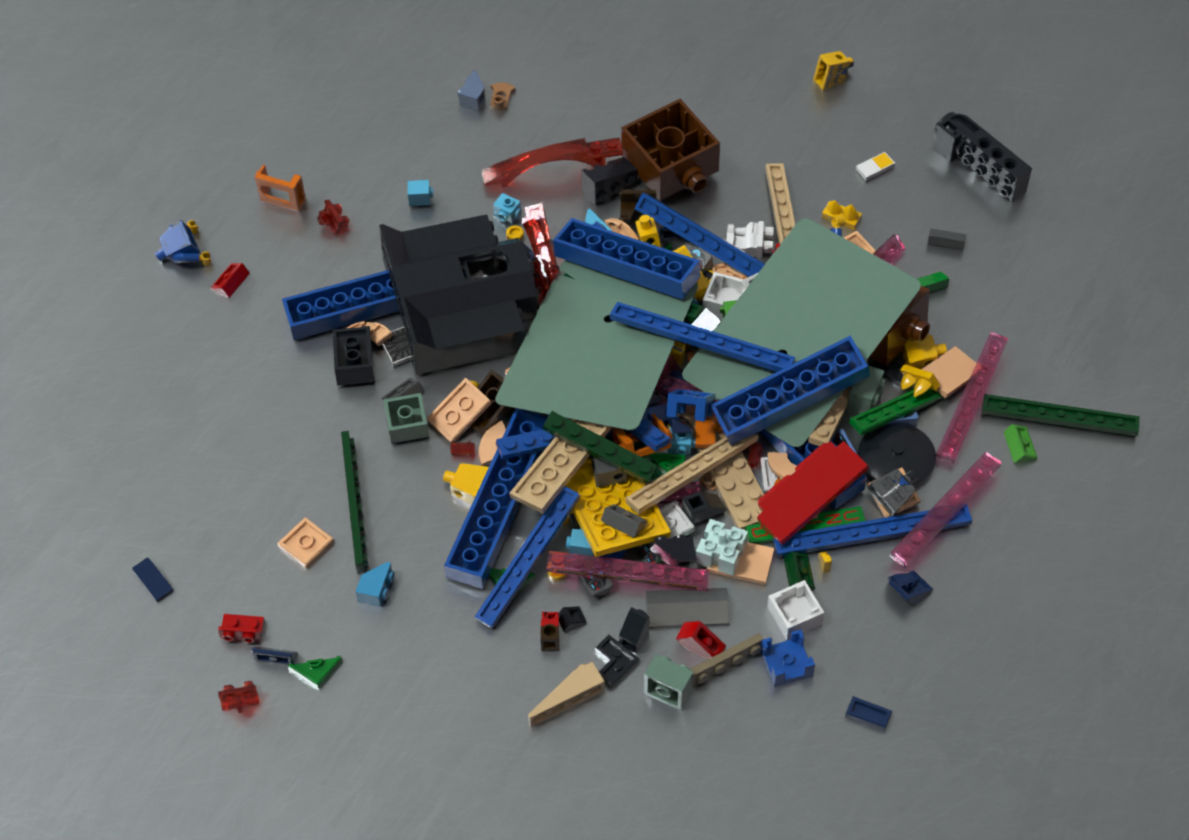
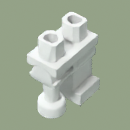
[726,221,774,258]

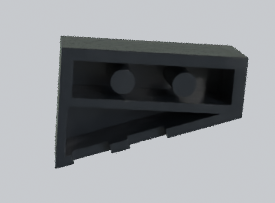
[582,157,637,206]

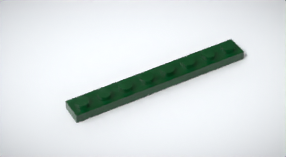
[982,394,1140,436]
[341,431,368,574]

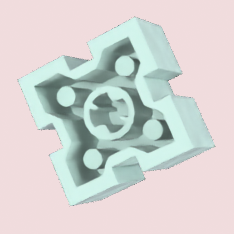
[696,519,748,576]

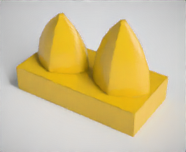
[821,200,862,230]
[900,364,940,397]

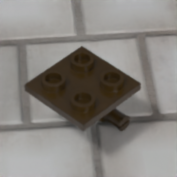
[619,189,656,225]

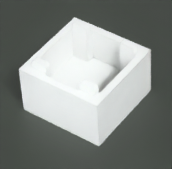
[703,272,745,318]
[767,580,824,640]

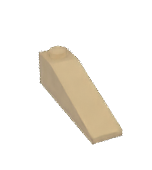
[528,662,605,727]

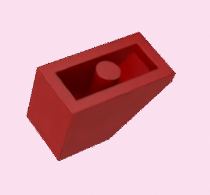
[676,621,726,659]

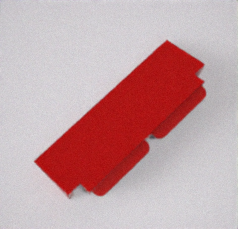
[757,441,869,545]

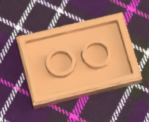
[922,346,983,398]
[426,378,492,444]
[707,542,774,585]

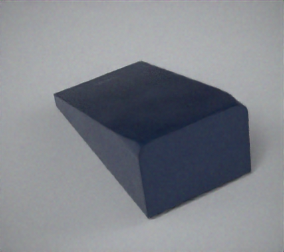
[132,557,173,602]

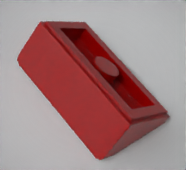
[211,263,250,297]

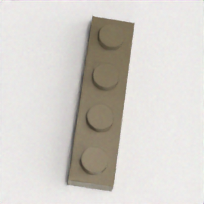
[691,633,764,685]

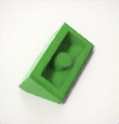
[1004,424,1038,463]

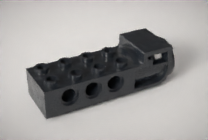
[934,112,1032,202]

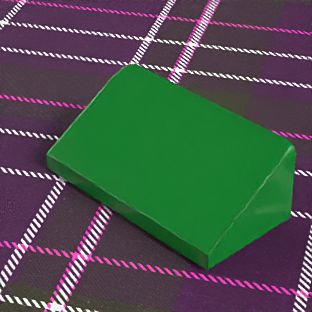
[918,271,950,292]

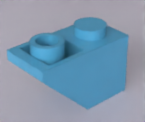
[355,562,395,607]

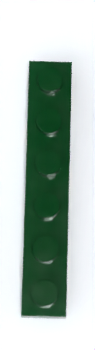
[542,411,657,484]

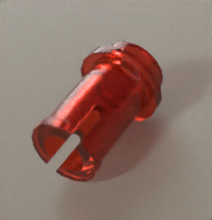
[450,441,475,456]
[747,443,764,469]

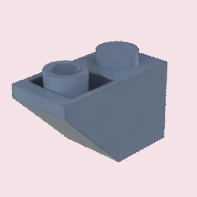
[458,70,486,111]

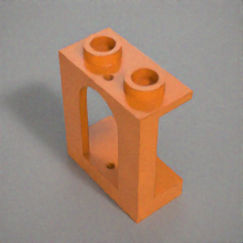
[255,165,306,212]
[612,414,672,457]

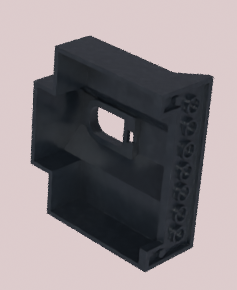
[379,214,539,375]

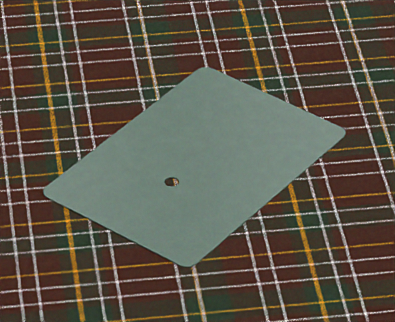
[682,218,921,447]
[496,260,698,430]

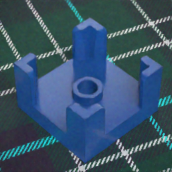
[666,389,716,421]
[761,629,815,687]

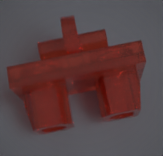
[317,199,349,235]
[532,254,560,291]
[218,681,260,713]

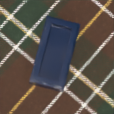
[845,696,892,731]

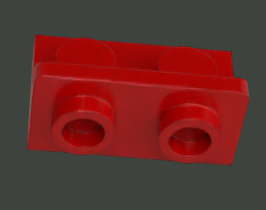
[217,614,265,643]

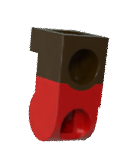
[540,612,560,651]

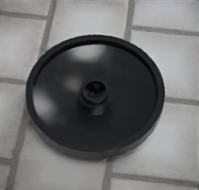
[858,423,936,488]

